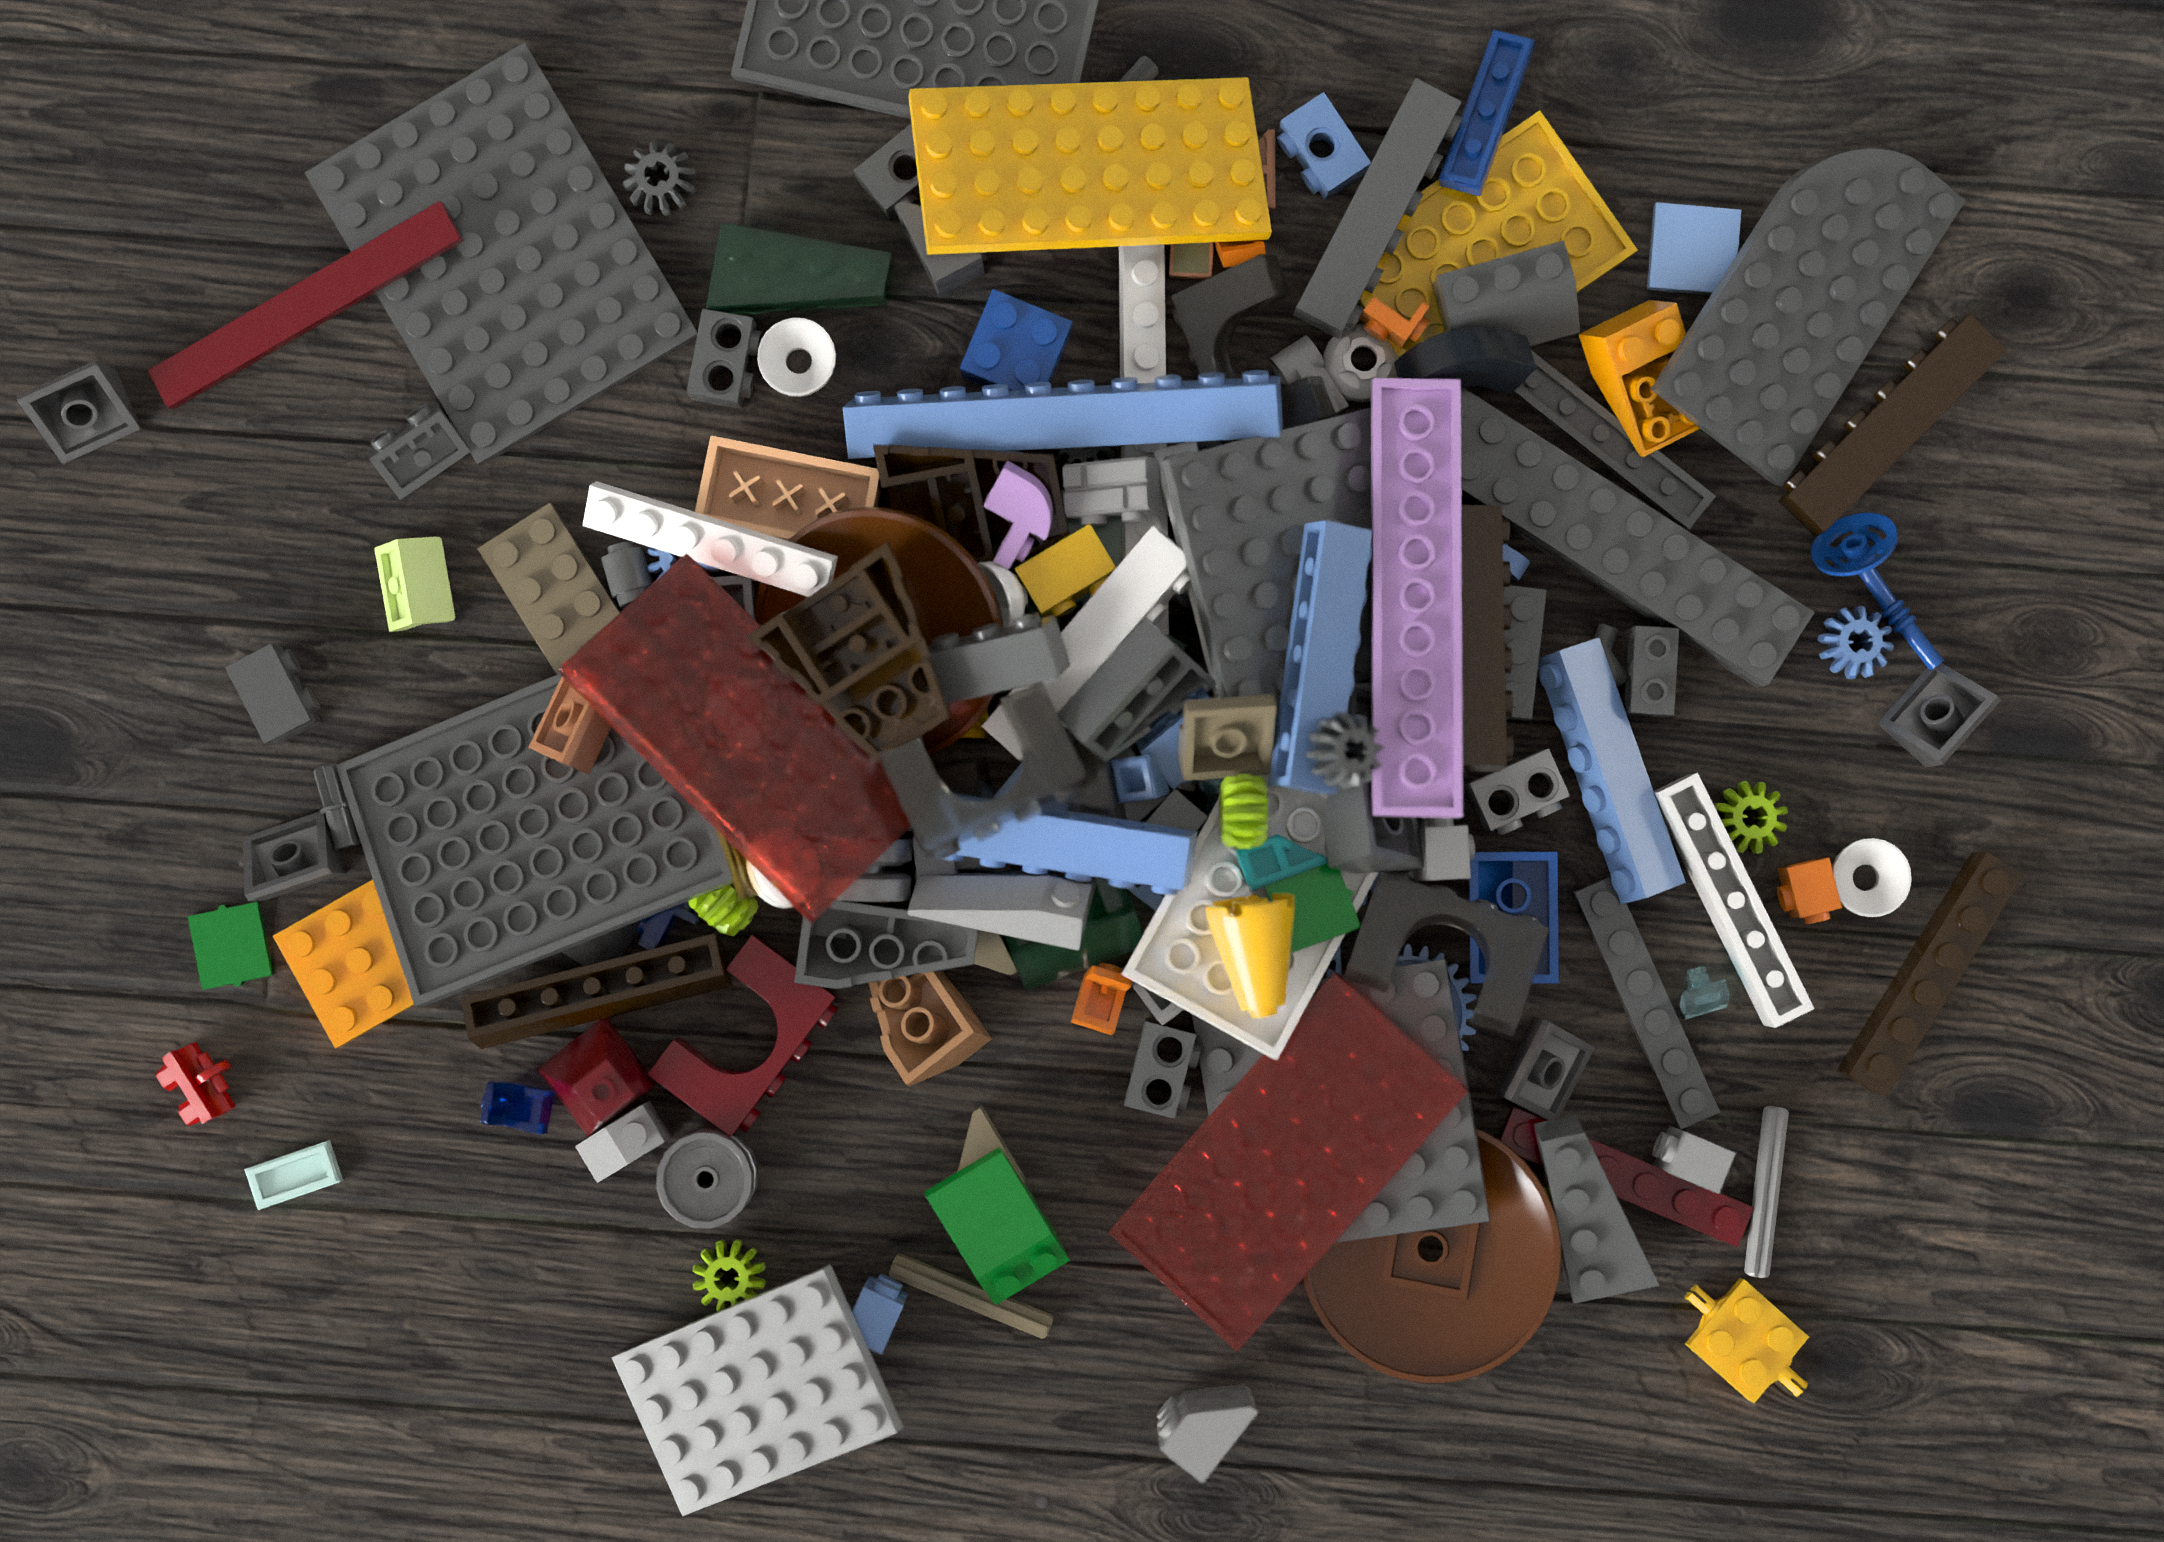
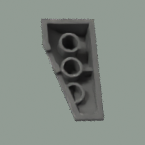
[1324,687,1424,874]
[794,893,978,989]

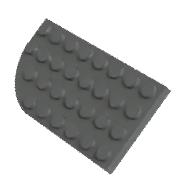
[1651,148,1966,486]

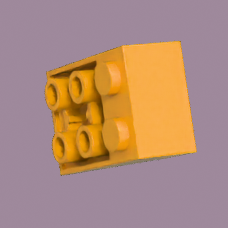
[1578,300,1701,457]

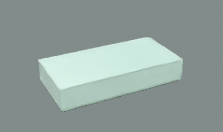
[244,1140,343,1210]

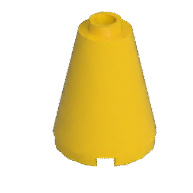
[1205,893,1295,1017]

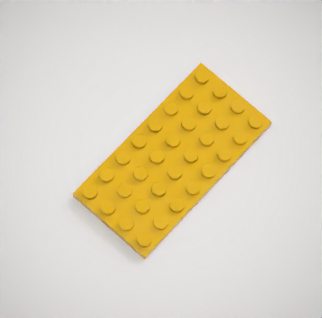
[908,77,1272,255]

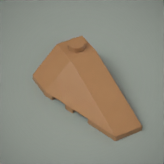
[868,902,992,1086]

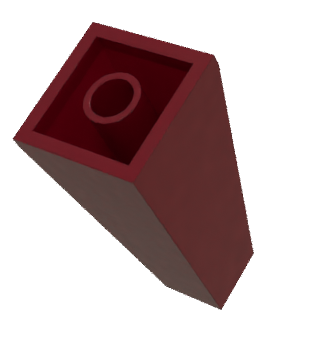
[536,1018,658,1137]

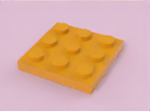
[273,879,414,1049]

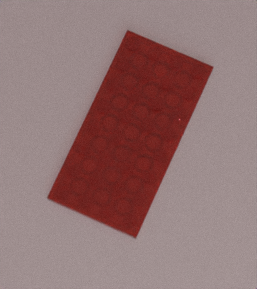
[558,553,934,924]
[1108,972,1469,1352]

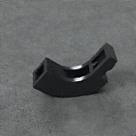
[1394,326,1536,395]

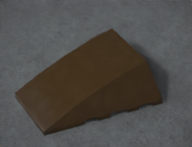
[873,444,1070,565]
[746,541,951,763]

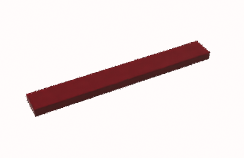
[147,201,464,409]

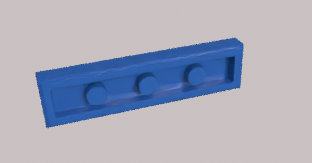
[1439,29,1535,196]

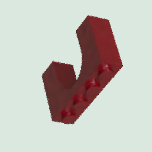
[647,934,839,1137]

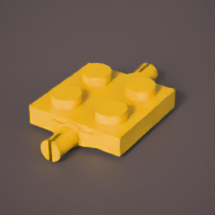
[1685,1278,1809,1403]

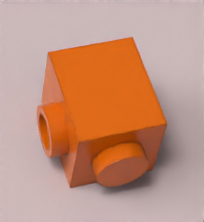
[1777,857,1842,925]

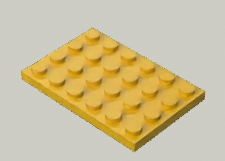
[1358,110,1638,358]

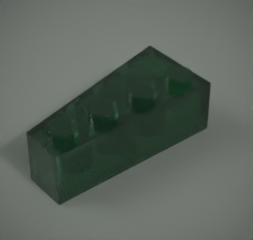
[706,223,895,314]

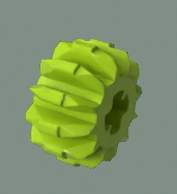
[1218,774,1269,849]
[1714,781,1788,854]
[689,881,759,936]
[692,1239,766,1312]

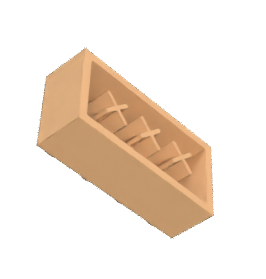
[695,436,882,541]

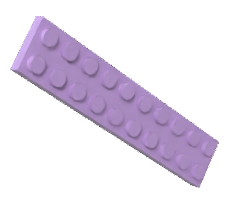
[1371,378,1463,818]

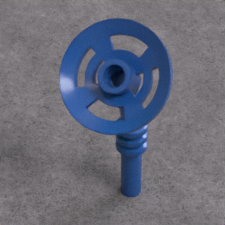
[1811,513,1944,671]

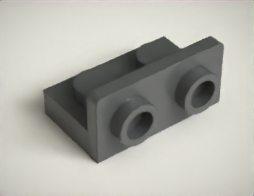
[368,402,471,500]

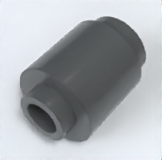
[601,541,654,607]

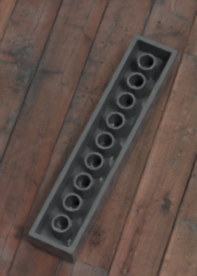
[1461,387,1815,688]

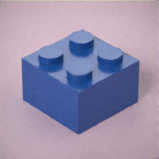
[960,289,1073,390]

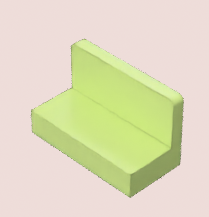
[374,537,455,632]

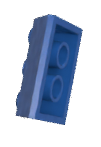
[1469,852,1559,983]

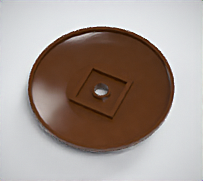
[755,507,1004,756]
[1299,1128,1562,1383]

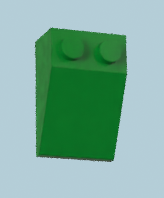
[924,1147,1070,1305]

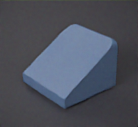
[1111,754,1170,803]

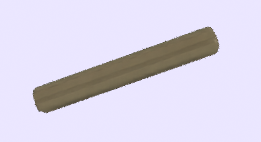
[889,1254,1053,1339]

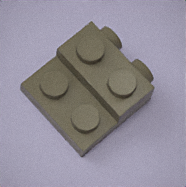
[1177,694,1276,781]

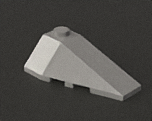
[908,869,1097,950]

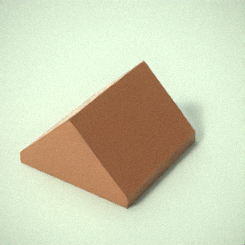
[528,669,626,775]

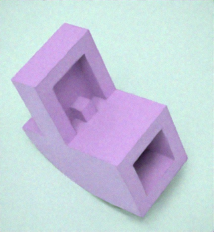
[983,461,1053,570]

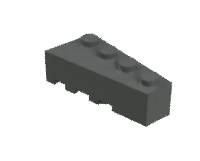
[1533,1115,1660,1304]

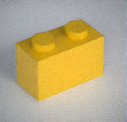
[1014,524,1116,619]

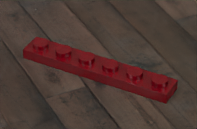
[1498,1106,1754,1247]

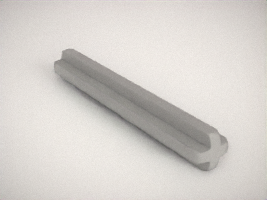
[1744,1106,1789,1278]

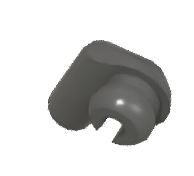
[1593,623,1627,687]

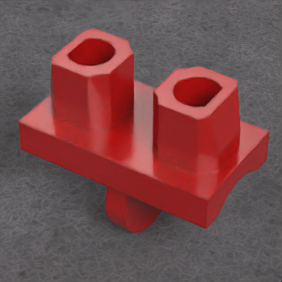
[155,1042,236,1126]

